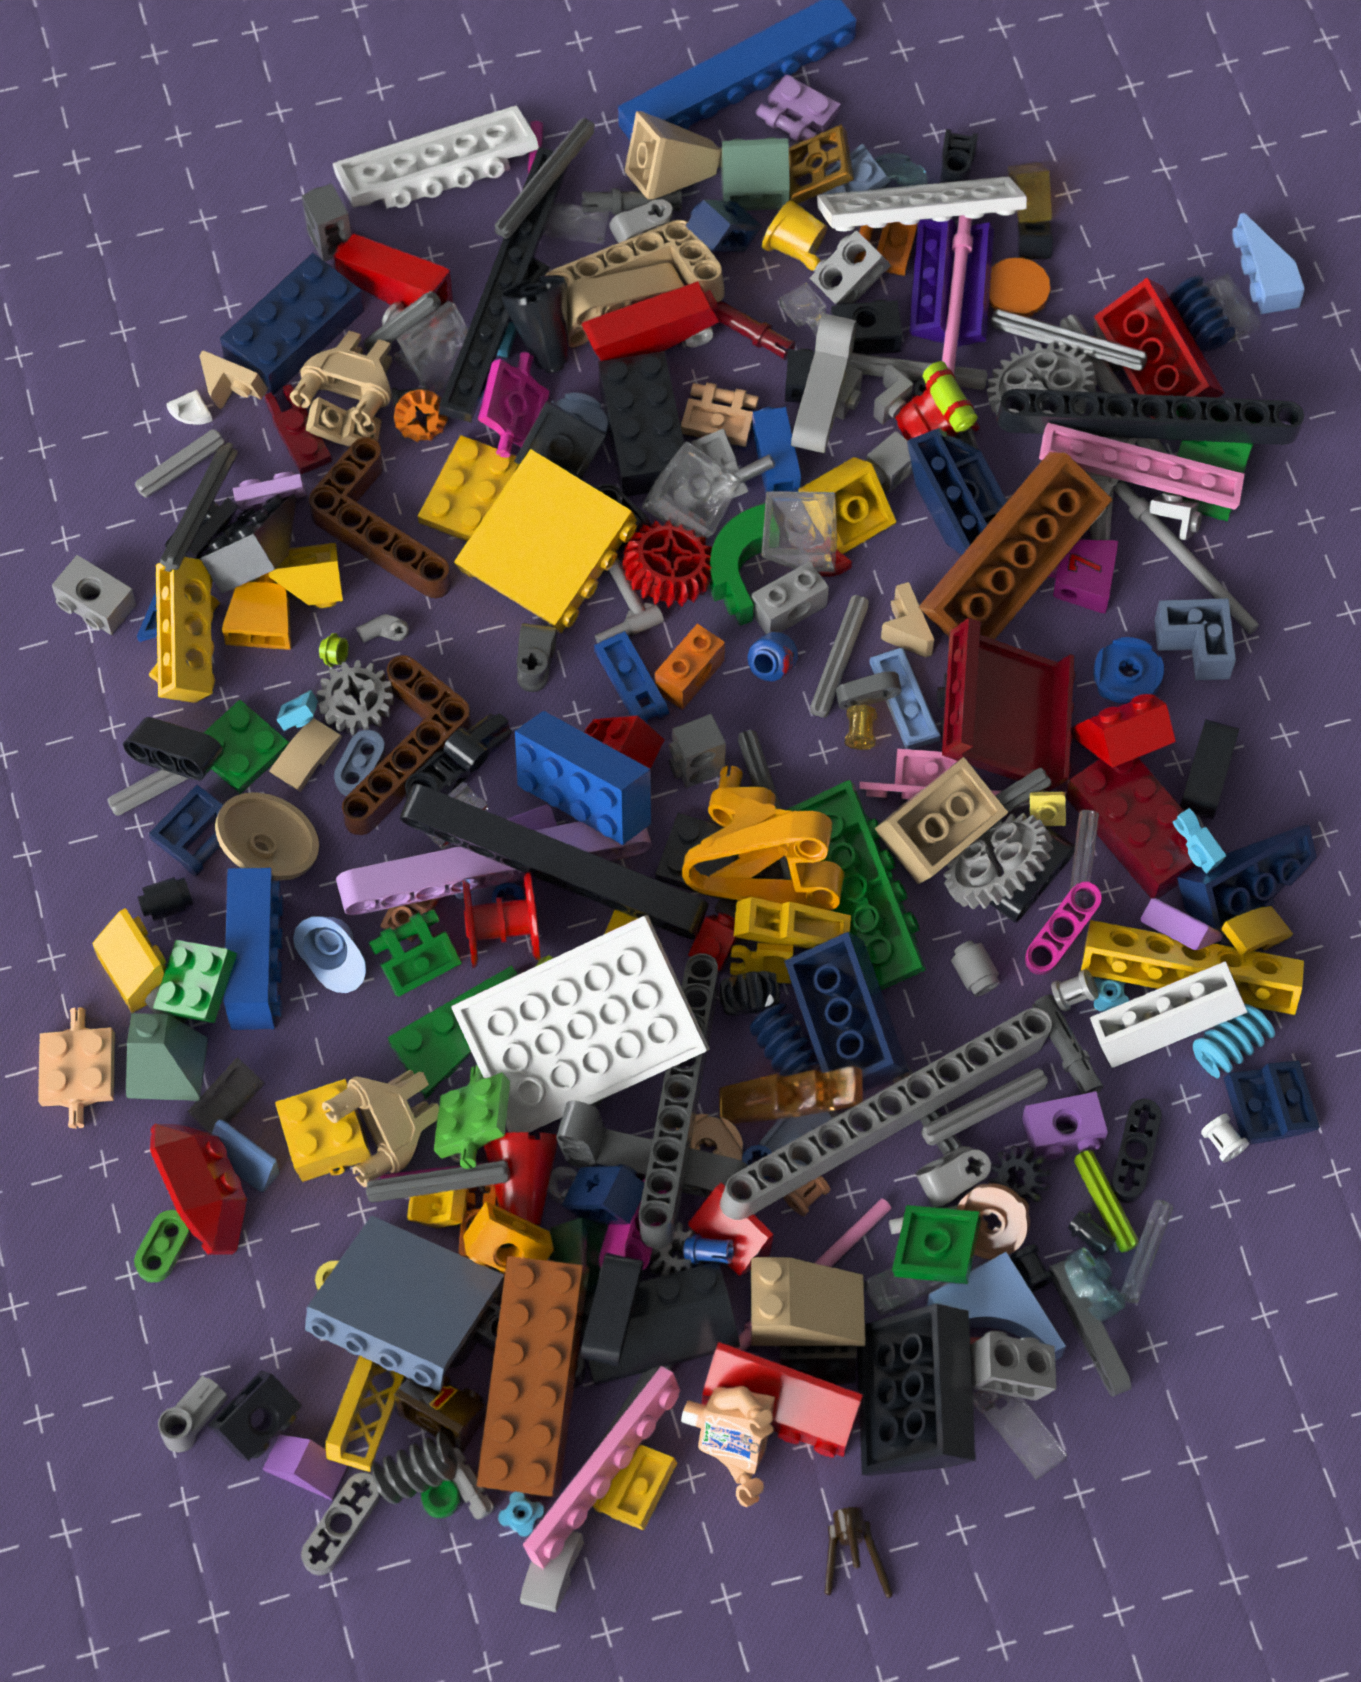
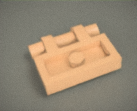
[681,382,759,447]

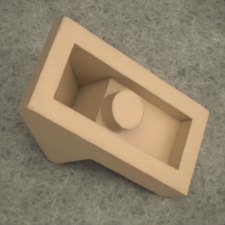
[200,350,268,409]
[881,582,934,658]

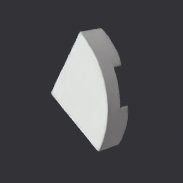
[166,390,212,425]

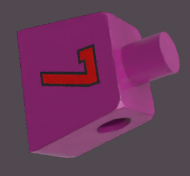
[1048,540,1118,614]

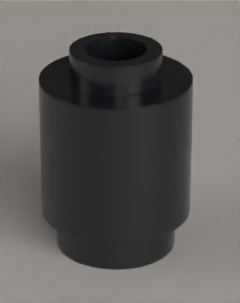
[137,877,193,922]

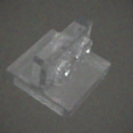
[393,301,468,393]

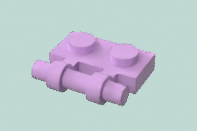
[756,74,840,142]
[232,472,307,511]

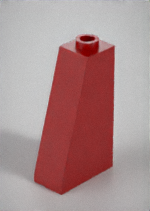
[334,233,453,330]
[582,281,719,361]

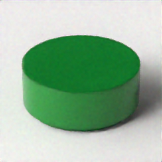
[421,1480,460,1518]

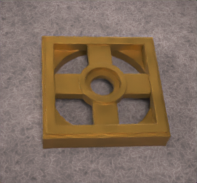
[789,124,854,204]

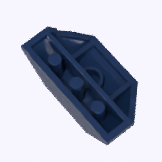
[907,428,1007,555]

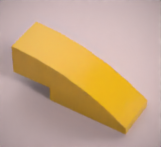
[734,897,851,949]

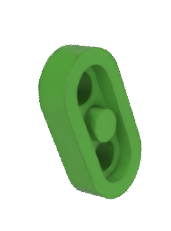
[134,1210,191,1283]

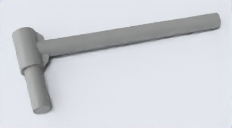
[595,558,664,643]

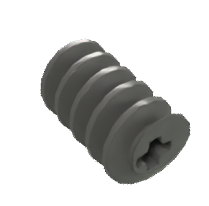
[372,1431,458,1504]

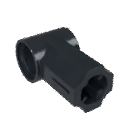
[443,713,512,774]

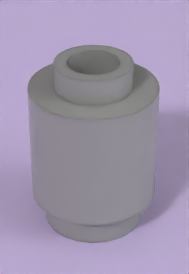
[951,941,1000,997]

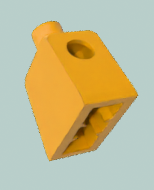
[222,572,291,650]

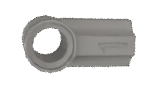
[158,1376,228,1452]

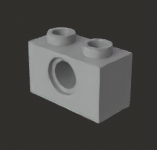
[52,555,136,635]
[751,561,829,634]

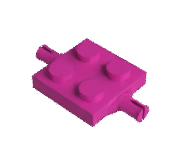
[478,352,550,458]

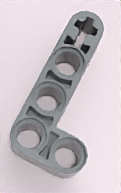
[791,313,856,453]

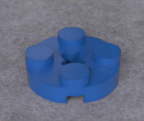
[1093,637,1164,705]

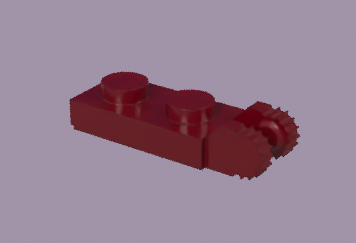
[264,384,332,475]

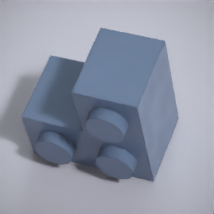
[1154,598,1236,680]

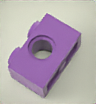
[1022,1092,1108,1160]

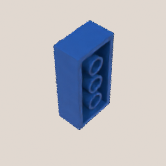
[515,711,651,845]
[224,868,284,1030]

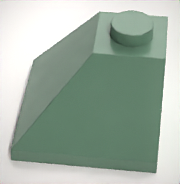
[126,1013,208,1101]

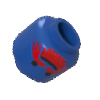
[747,632,798,682]

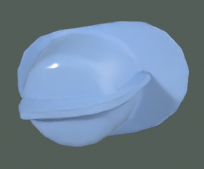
[293,916,366,993]

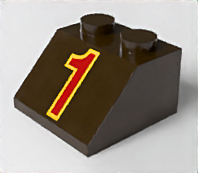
[394,1375,486,1453]

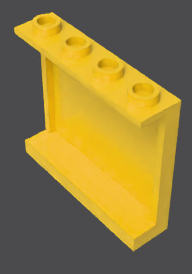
[454,449,637,634]

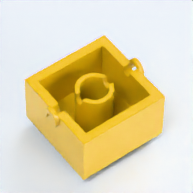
[275,1079,372,1182]

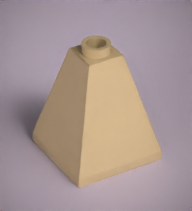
[624,111,722,200]

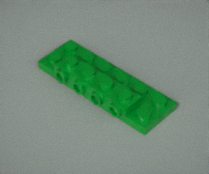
[786,780,926,991]

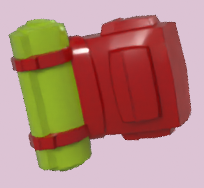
[895,361,980,441]

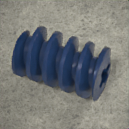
[1170,275,1236,351]
[750,1003,821,1084]

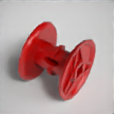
[462,872,541,969]

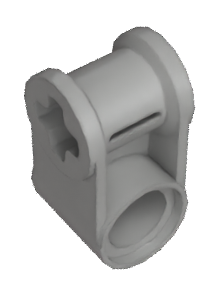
[610,199,673,243]
[915,1146,991,1207]

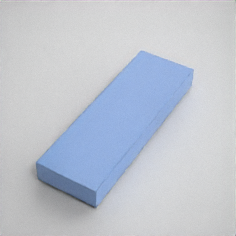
[870,647,940,750]

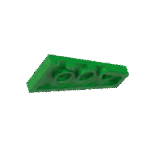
[388,965,518,1100]

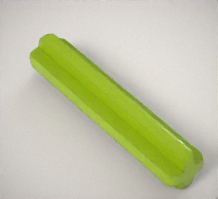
[1074,1150,1139,1252]

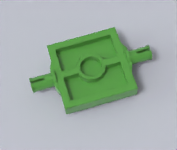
[434,1065,510,1169]

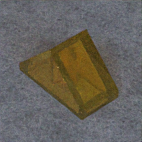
[1008,162,1052,222]

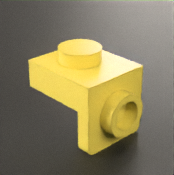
[1030,792,1066,826]

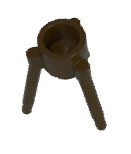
[825,1507,893,1598]

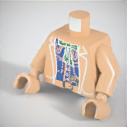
[681,1386,775,1507]

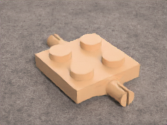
[38,1007,115,1129]

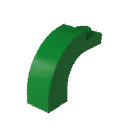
[710,503,779,626]

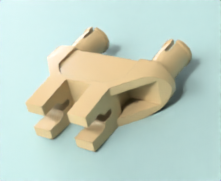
[290,331,392,426]
[322,1070,439,1187]

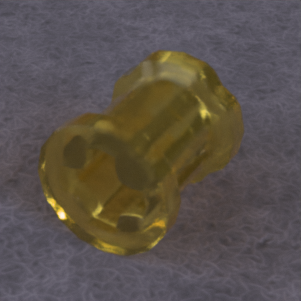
[844,705,877,750]

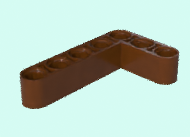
[309,437,451,599]
[342,655,471,835]

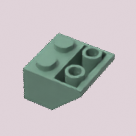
[721,137,790,211]

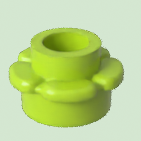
[319,633,349,667]

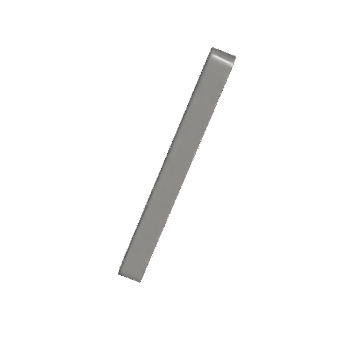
[720,1008,1052,1220]

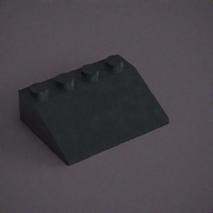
[857,1303,976,1476]

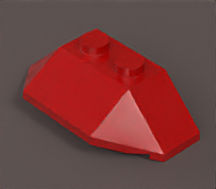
[150,1124,247,1255]

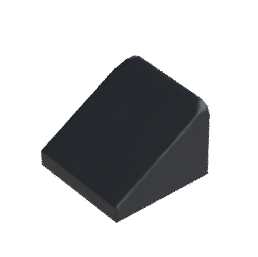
[1017,222,1053,259]

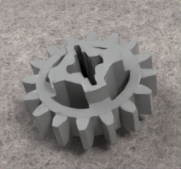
[317,660,394,735]

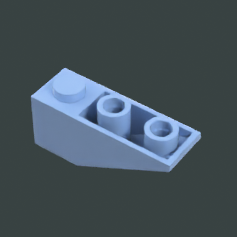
[1233,213,1305,314]

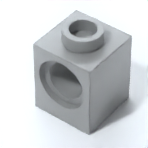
[867,431,913,493]

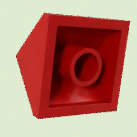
[687,1183,774,1276]

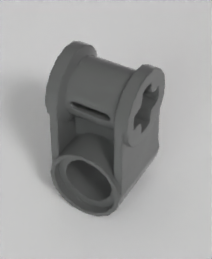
[517,623,557,692]

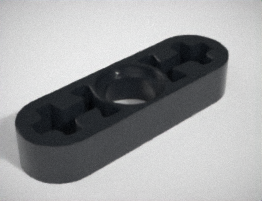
[1111,1099,1162,1203]

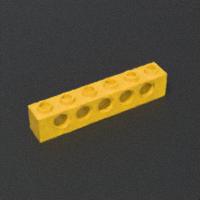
[1081,920,1304,1015]

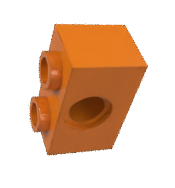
[655,623,725,710]

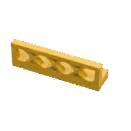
[326,1355,406,1472]

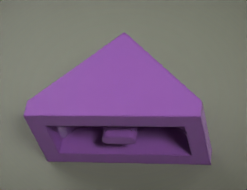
[263,1435,349,1501]

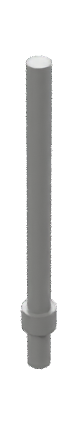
[1114,481,1259,634]

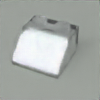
[642,442,742,538]

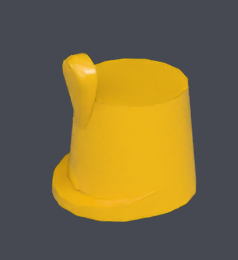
[762,200,827,271]

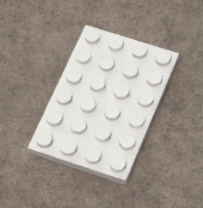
[451,915,710,1133]

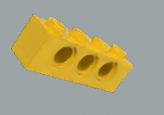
[156,557,215,703]

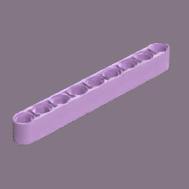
[336,821,652,915]

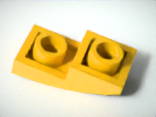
[1221,906,1293,957]

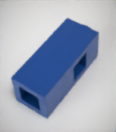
[752,407,801,498]

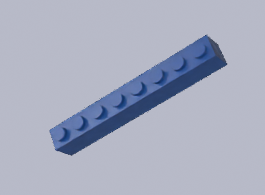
[618,0,856,141]

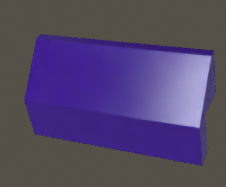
[909,218,994,346]

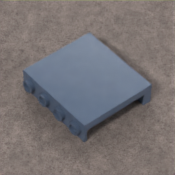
[305,1215,504,1392]

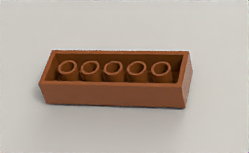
[918,452,1113,640]
[476,1256,589,1497]

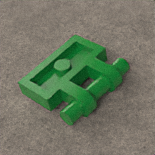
[369,909,462,997]

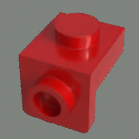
[688,912,738,971]

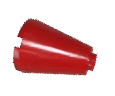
[484,1132,558,1226]

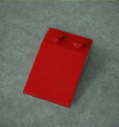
[1071,693,1176,768]

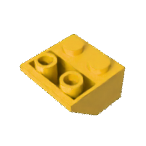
[92,908,166,1013]

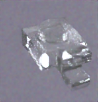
[780,282,826,337]

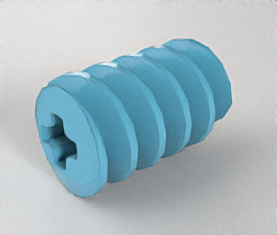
[1193,1003,1275,1079]

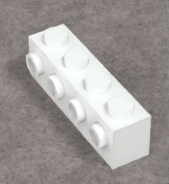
[1090,961,1247,1068]

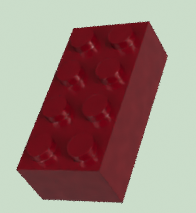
[1066,757,1196,899]

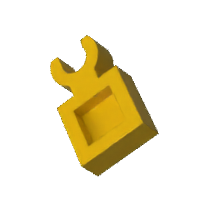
[730,943,794,984]

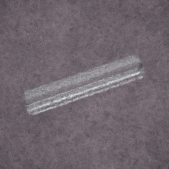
[1070,810,1099,909]
[1120,1199,1173,1304]

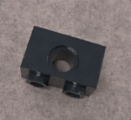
[831,300,902,355]
[208,1370,302,1461]

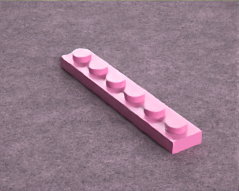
[1039,423,1245,510]
[523,1366,681,1569]

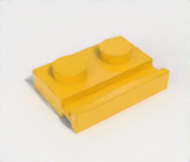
[592,1445,677,1531]

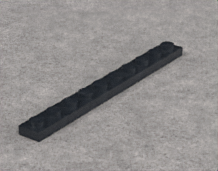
[439,147,570,422]

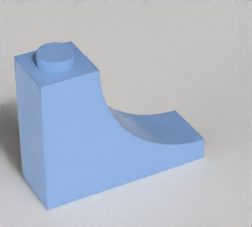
[927,1252,1066,1361]

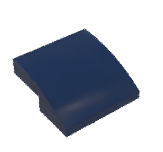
[1223,1060,1320,1145]

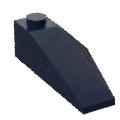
[1177,824,1317,946]

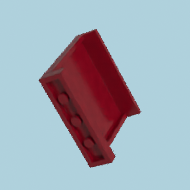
[942,618,1076,792]

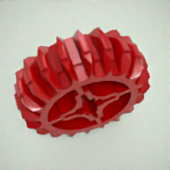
[622,520,712,608]

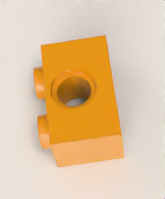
[463,1201,554,1276]

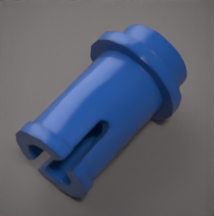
[684,1234,734,1264]

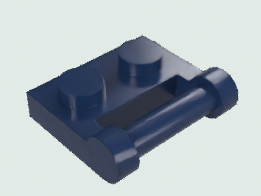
[149,785,223,877]

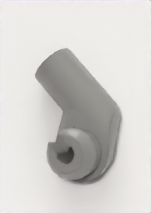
[356,614,409,643]

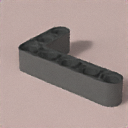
[556,1101,749,1199]

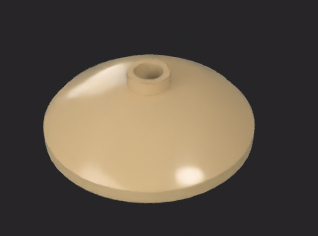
[215,792,319,880]

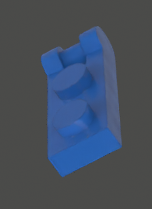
[594,631,669,723]

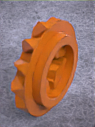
[394,390,448,443]

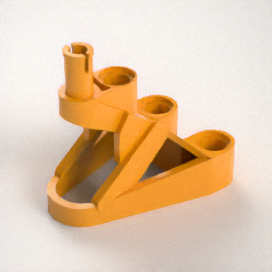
[682,765,844,911]

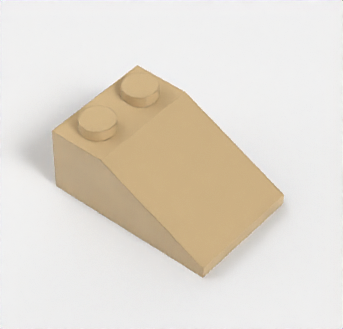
[874,757,1008,884]
[751,1257,865,1346]

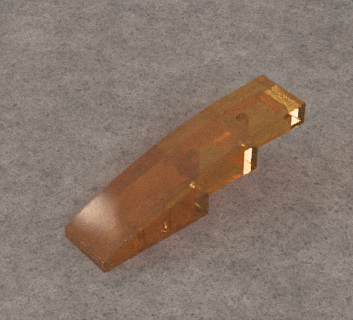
[719,1066,863,1123]

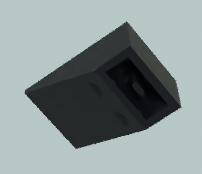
[200,493,297,594]

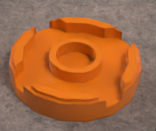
[989,258,1050,318]

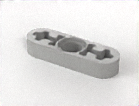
[301,1473,381,1575]

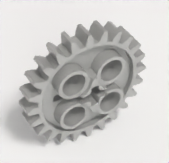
[987,342,1097,417]
[944,813,1053,909]

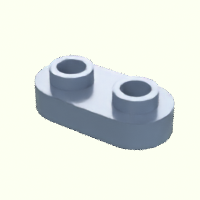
[334,730,385,796]

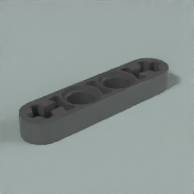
[1049,1259,1131,1397]

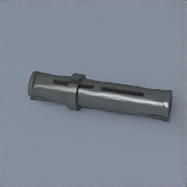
[581,188,682,215]
[1032,994,1104,1094]

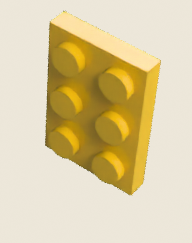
[418,435,520,542]

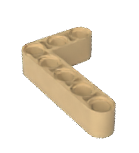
[546,220,725,302]

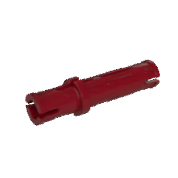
[714,300,796,361]

